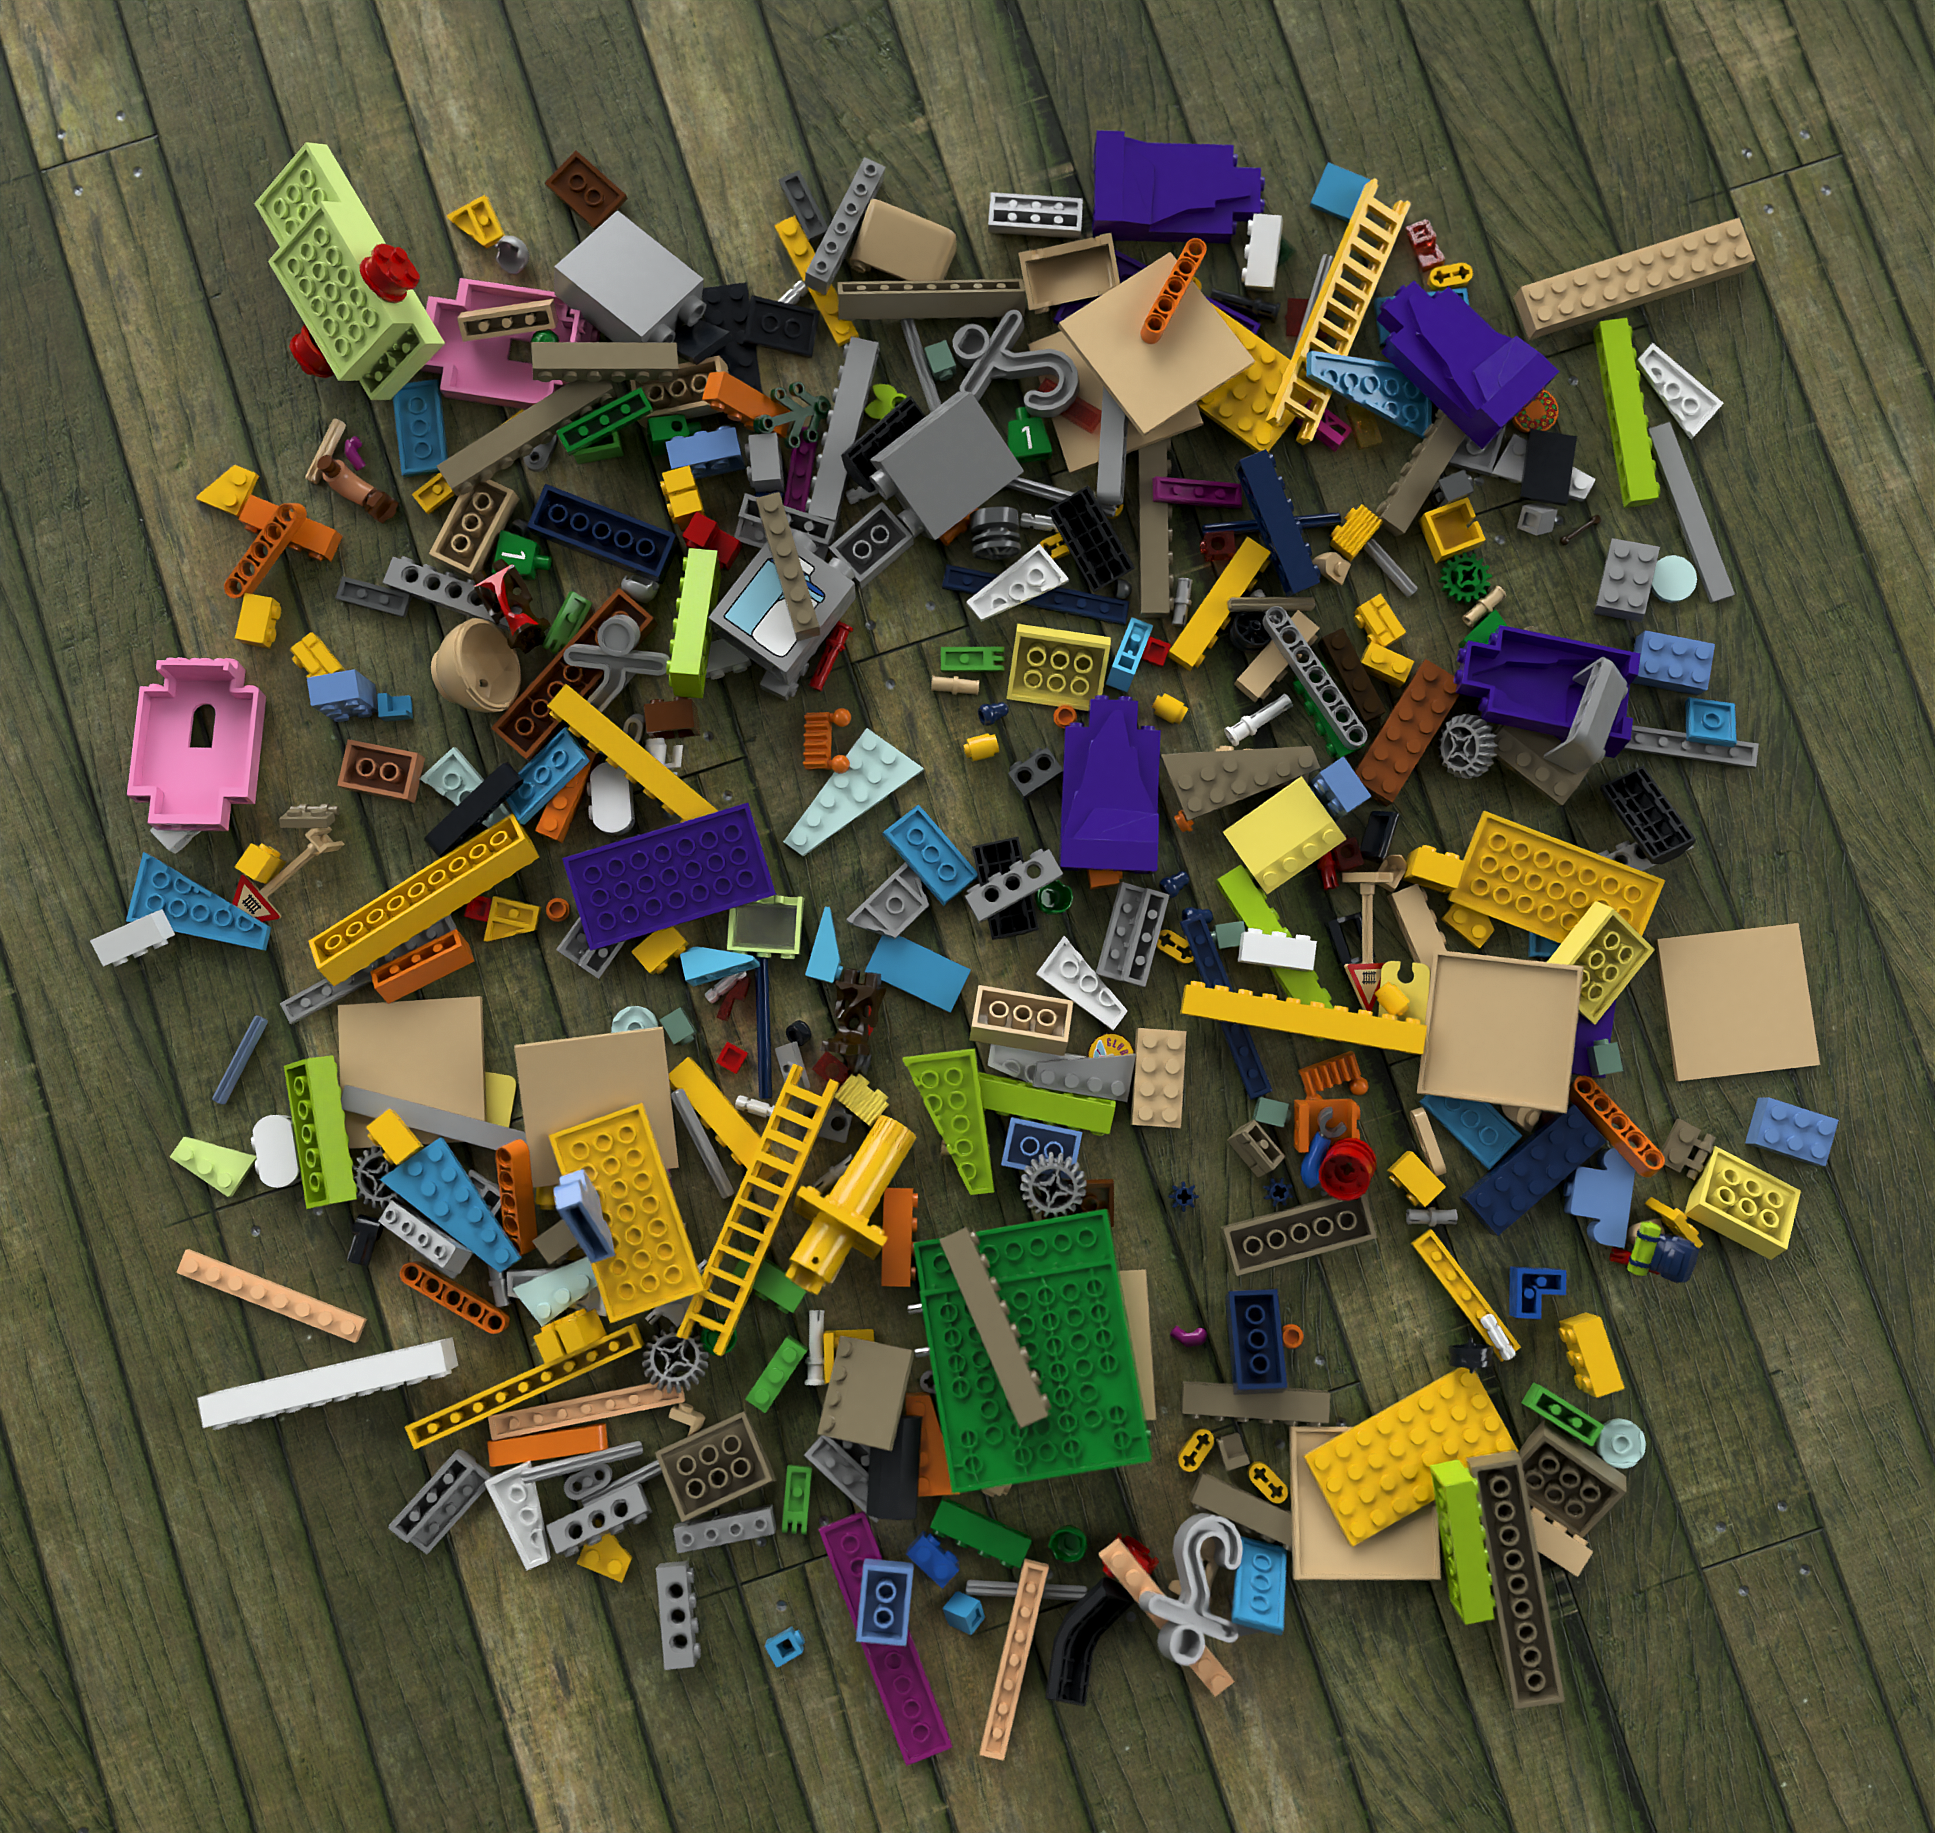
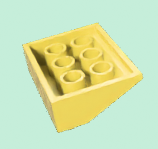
[1006,624,1111,711]
[1223,776,1346,894]
[1547,901,1655,1025]
[1685,1146,1801,1260]

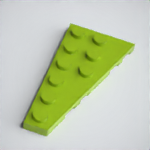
[902,1048,995,1195]

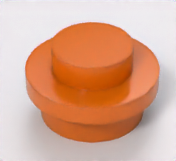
[1053,705,1077,729]
[1174,810,1194,833]
[546,898,570,922]
[1281,1324,1304,1349]

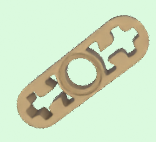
[1410,1107,1446,1176]

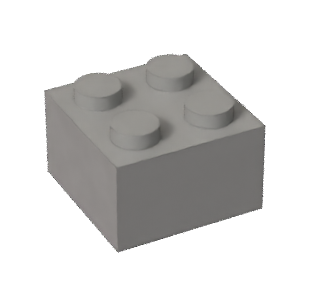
[745,433,785,493]

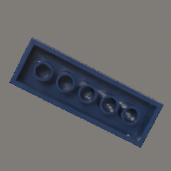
[1234,449,1321,597]
[527,484,680,584]
[1459,1104,1607,1236]

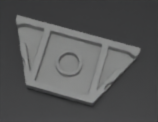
[846,862,929,939]

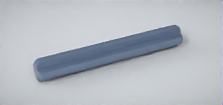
[212,1016,268,1104]

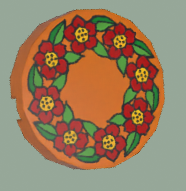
[1512,390,1558,434]

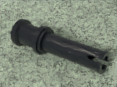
[1210,288,1281,324]

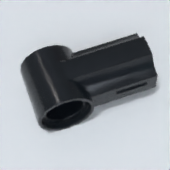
[347,1214,384,1266]

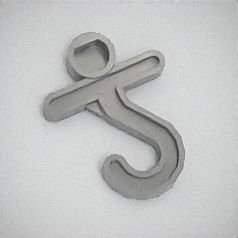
[953,310,1080,418]
[563,615,671,756]
[1139,1513,1243,1665]

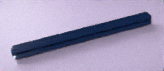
[1202,513,1341,537]
[755,957,772,1099]

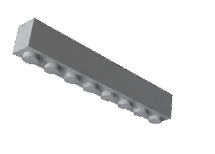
[805,337,879,527]

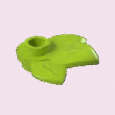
[865,384,907,420]

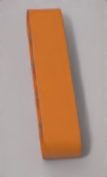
[1140,238,1207,344]
[224,503,307,599]
[1569,1076,1665,1178]
[496,1139,538,1256]
[400,1261,510,1334]
[487,1423,609,1467]

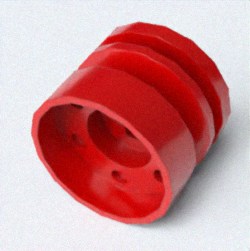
[1319,1137,1377,1201]

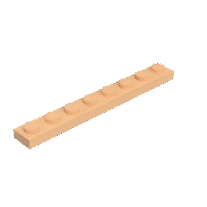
[176,1249,367,1343]
[488,1377,685,1441]
[1099,1538,1234,1697]
[980,1559,1049,1761]

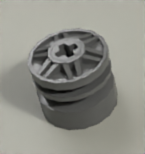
[969,507,1021,560]

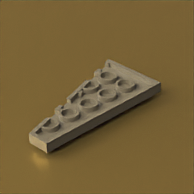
[1160,746,1320,821]

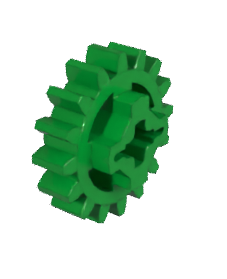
[1439,552,1492,605]

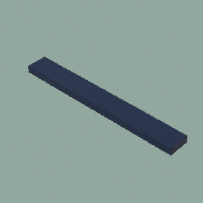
[942,564,1130,626]
[1179,913,1273,1100]

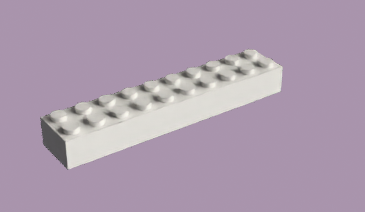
[198,1337,458,1430]

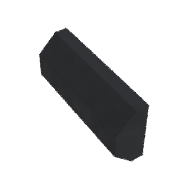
[841,396,926,493]
[1047,485,1135,593]
[1600,766,1696,865]
[972,837,1039,940]
[866,1415,922,1520]

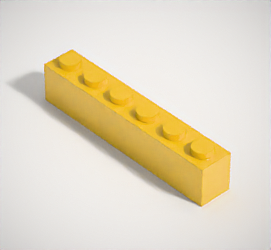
[1167,536,1271,671]
[668,1057,780,1181]

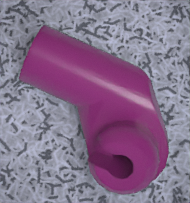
[345,436,366,471]
[1170,1325,1207,1347]

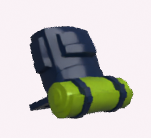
[1627,1222,1699,1283]

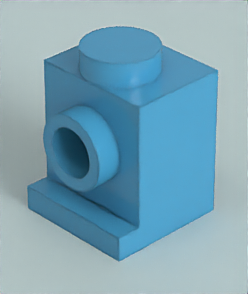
[765,1626,805,1668]

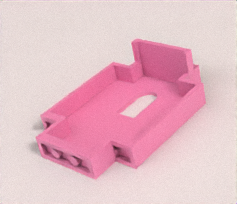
[421,278,600,410]
[127,658,266,831]

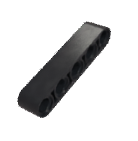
[424,762,524,858]

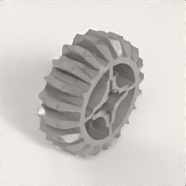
[1437,714,1498,779]
[352,1145,406,1209]
[1020,1152,1086,1218]
[642,1327,709,1394]

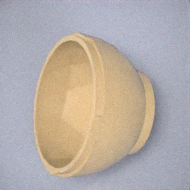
[431,618,521,713]

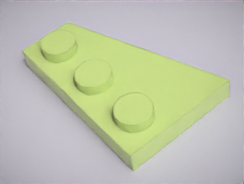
[170,1137,257,1197]

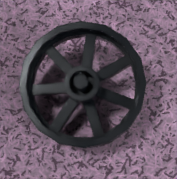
[1229,611,1272,654]
[1448,1338,1494,1373]

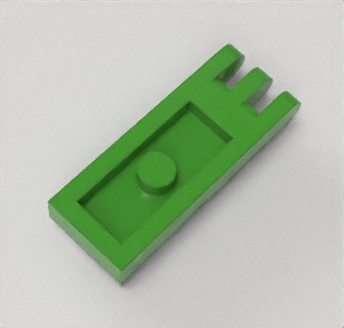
[542,591,592,654]
[941,647,1004,672]
[782,1465,812,1535]

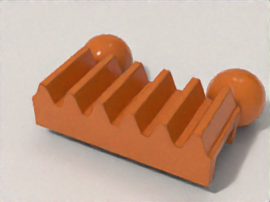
[803,708,851,774]
[1298,1051,1369,1100]

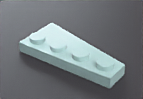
[419,747,512,828]
[512,1256,598,1326]

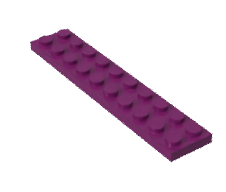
[819,1511,953,1766]

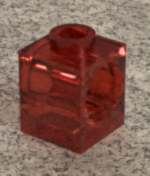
[1200,530,1236,562]
[1331,835,1364,873]
[812,1051,850,1086]

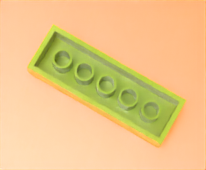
[666,548,721,699]
[284,1055,357,1209]
[1430,1460,1496,1625]

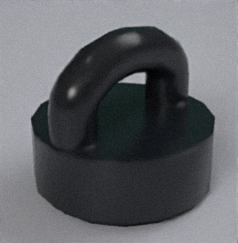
[786,1020,811,1047]

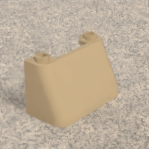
[850,199,956,281]
[1019,233,1120,314]

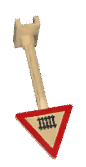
[232,827,345,922]
[1342,872,1393,1011]

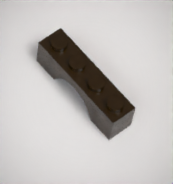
[1318,628,1386,725]

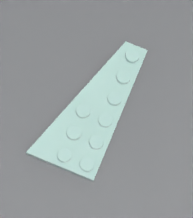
[783,728,924,856]

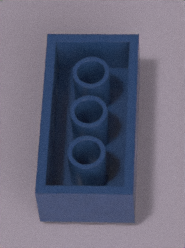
[1225,1289,1287,1395]

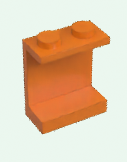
[1294,1099,1360,1152]

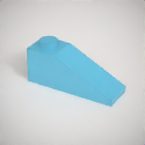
[1106,617,1153,693]
[805,906,843,984]
[680,947,760,987]

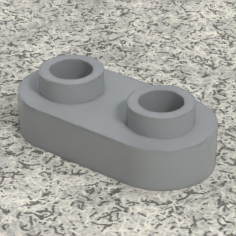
[524,434,558,472]
[564,1464,612,1500]

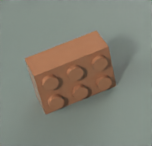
[337,739,425,804]

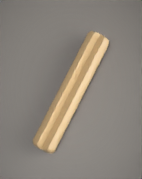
[305,418,346,485]

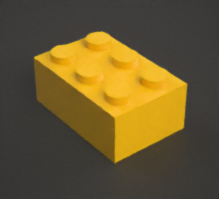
[1558,1312,1625,1398]

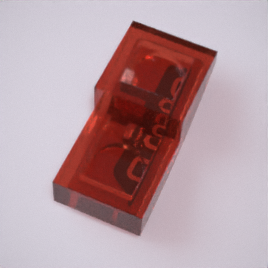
[1405,219,1445,273]
[716,977,752,1022]

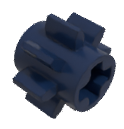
[1263,1177,1293,1206]
[1168,1181,1199,1212]

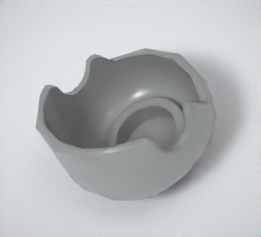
[495,235,529,275]
[621,575,660,603]

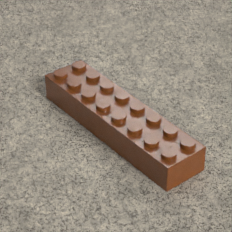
[491,588,658,762]

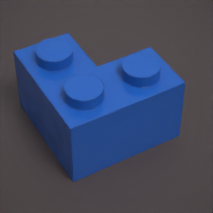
[1509,1266,1566,1319]

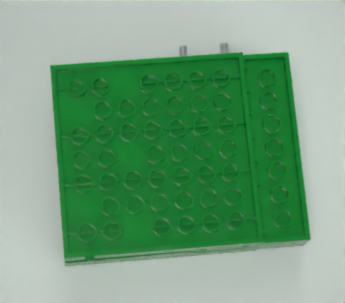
[908,1209,1153,1494]

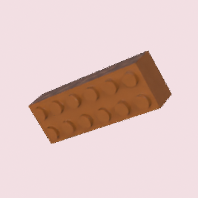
[1354,659,1460,807]

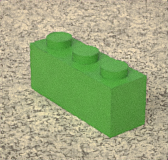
[732,1248,807,1314]
[745,1335,808,1413]
[1521,1382,1605,1447]

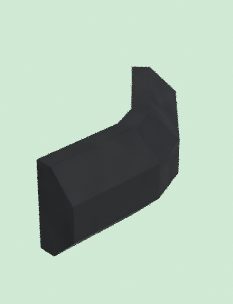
[1045,1577,1135,1706]

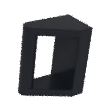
[1357,811,1400,864]
[1324,912,1376,969]

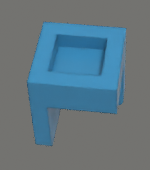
[377,693,413,721]
[942,1591,985,1635]

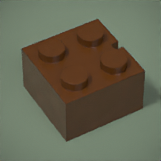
[644,697,700,740]

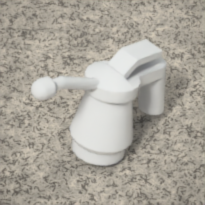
[644,738,683,775]

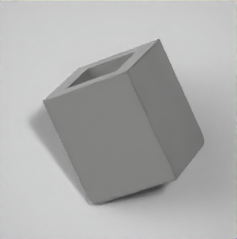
[1517,502,1558,536]

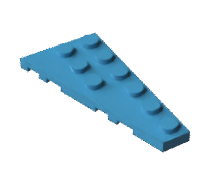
[1306,351,1432,439]
[126,852,272,951]
[380,1137,522,1273]

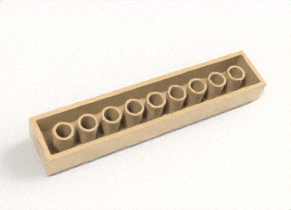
[1514,218,1755,340]

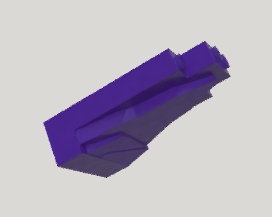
[1092,130,1265,243]
[1376,281,1560,449]
[1454,625,1641,758]
[1059,695,1161,874]

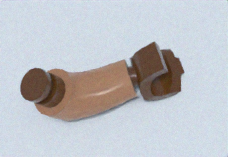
[317,455,399,524]

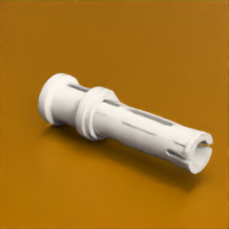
[1224,694,1293,746]
[805,1310,827,1385]

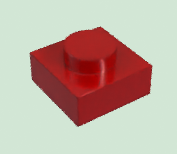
[1140,636,1171,668]
[464,896,492,923]
[716,1041,749,1074]

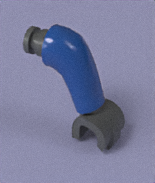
[1300,1106,1347,1196]

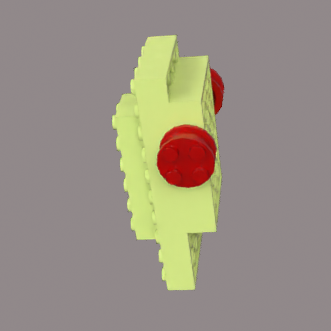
[254,142,445,400]

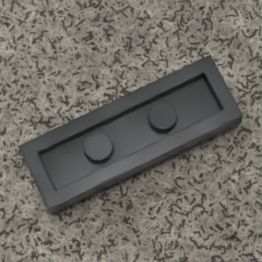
[779,170,828,243]
[336,576,412,618]

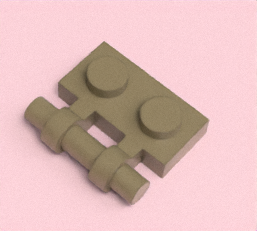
[279,804,340,828]
[1660,1119,1716,1181]

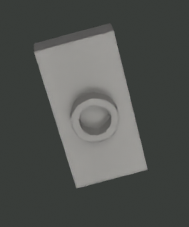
[775,1041,811,1089]

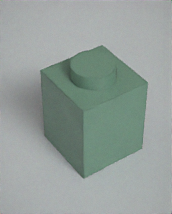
[924,340,956,381]
[1210,921,1245,950]
[660,1007,697,1046]
[1586,1039,1623,1076]
[1252,1097,1291,1128]

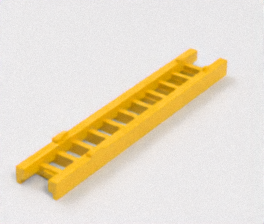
[1265,178,1411,445]
[676,1063,840,1356]

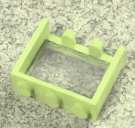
[727,895,805,959]

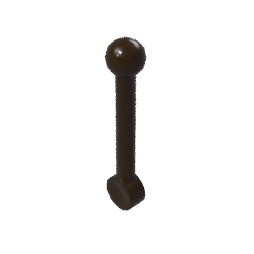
[1560,515,1601,545]

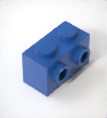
[906,1530,959,1588]

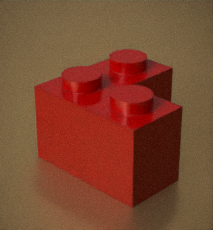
[682,511,742,571]

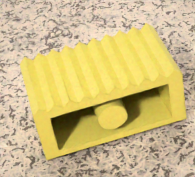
[834,1073,890,1127]

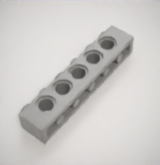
[805,157,886,295]
[383,556,522,631]

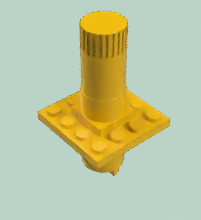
[785,1115,917,1295]

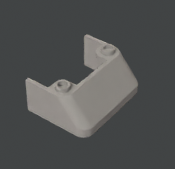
[1543,657,1628,774]

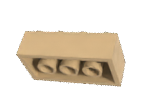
[630,356,729,428]
[429,479,519,579]
[969,985,1073,1056]
[1130,1028,1186,1128]

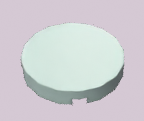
[1651,555,1697,603]
[611,1006,659,1033]
[1595,1418,1646,1469]

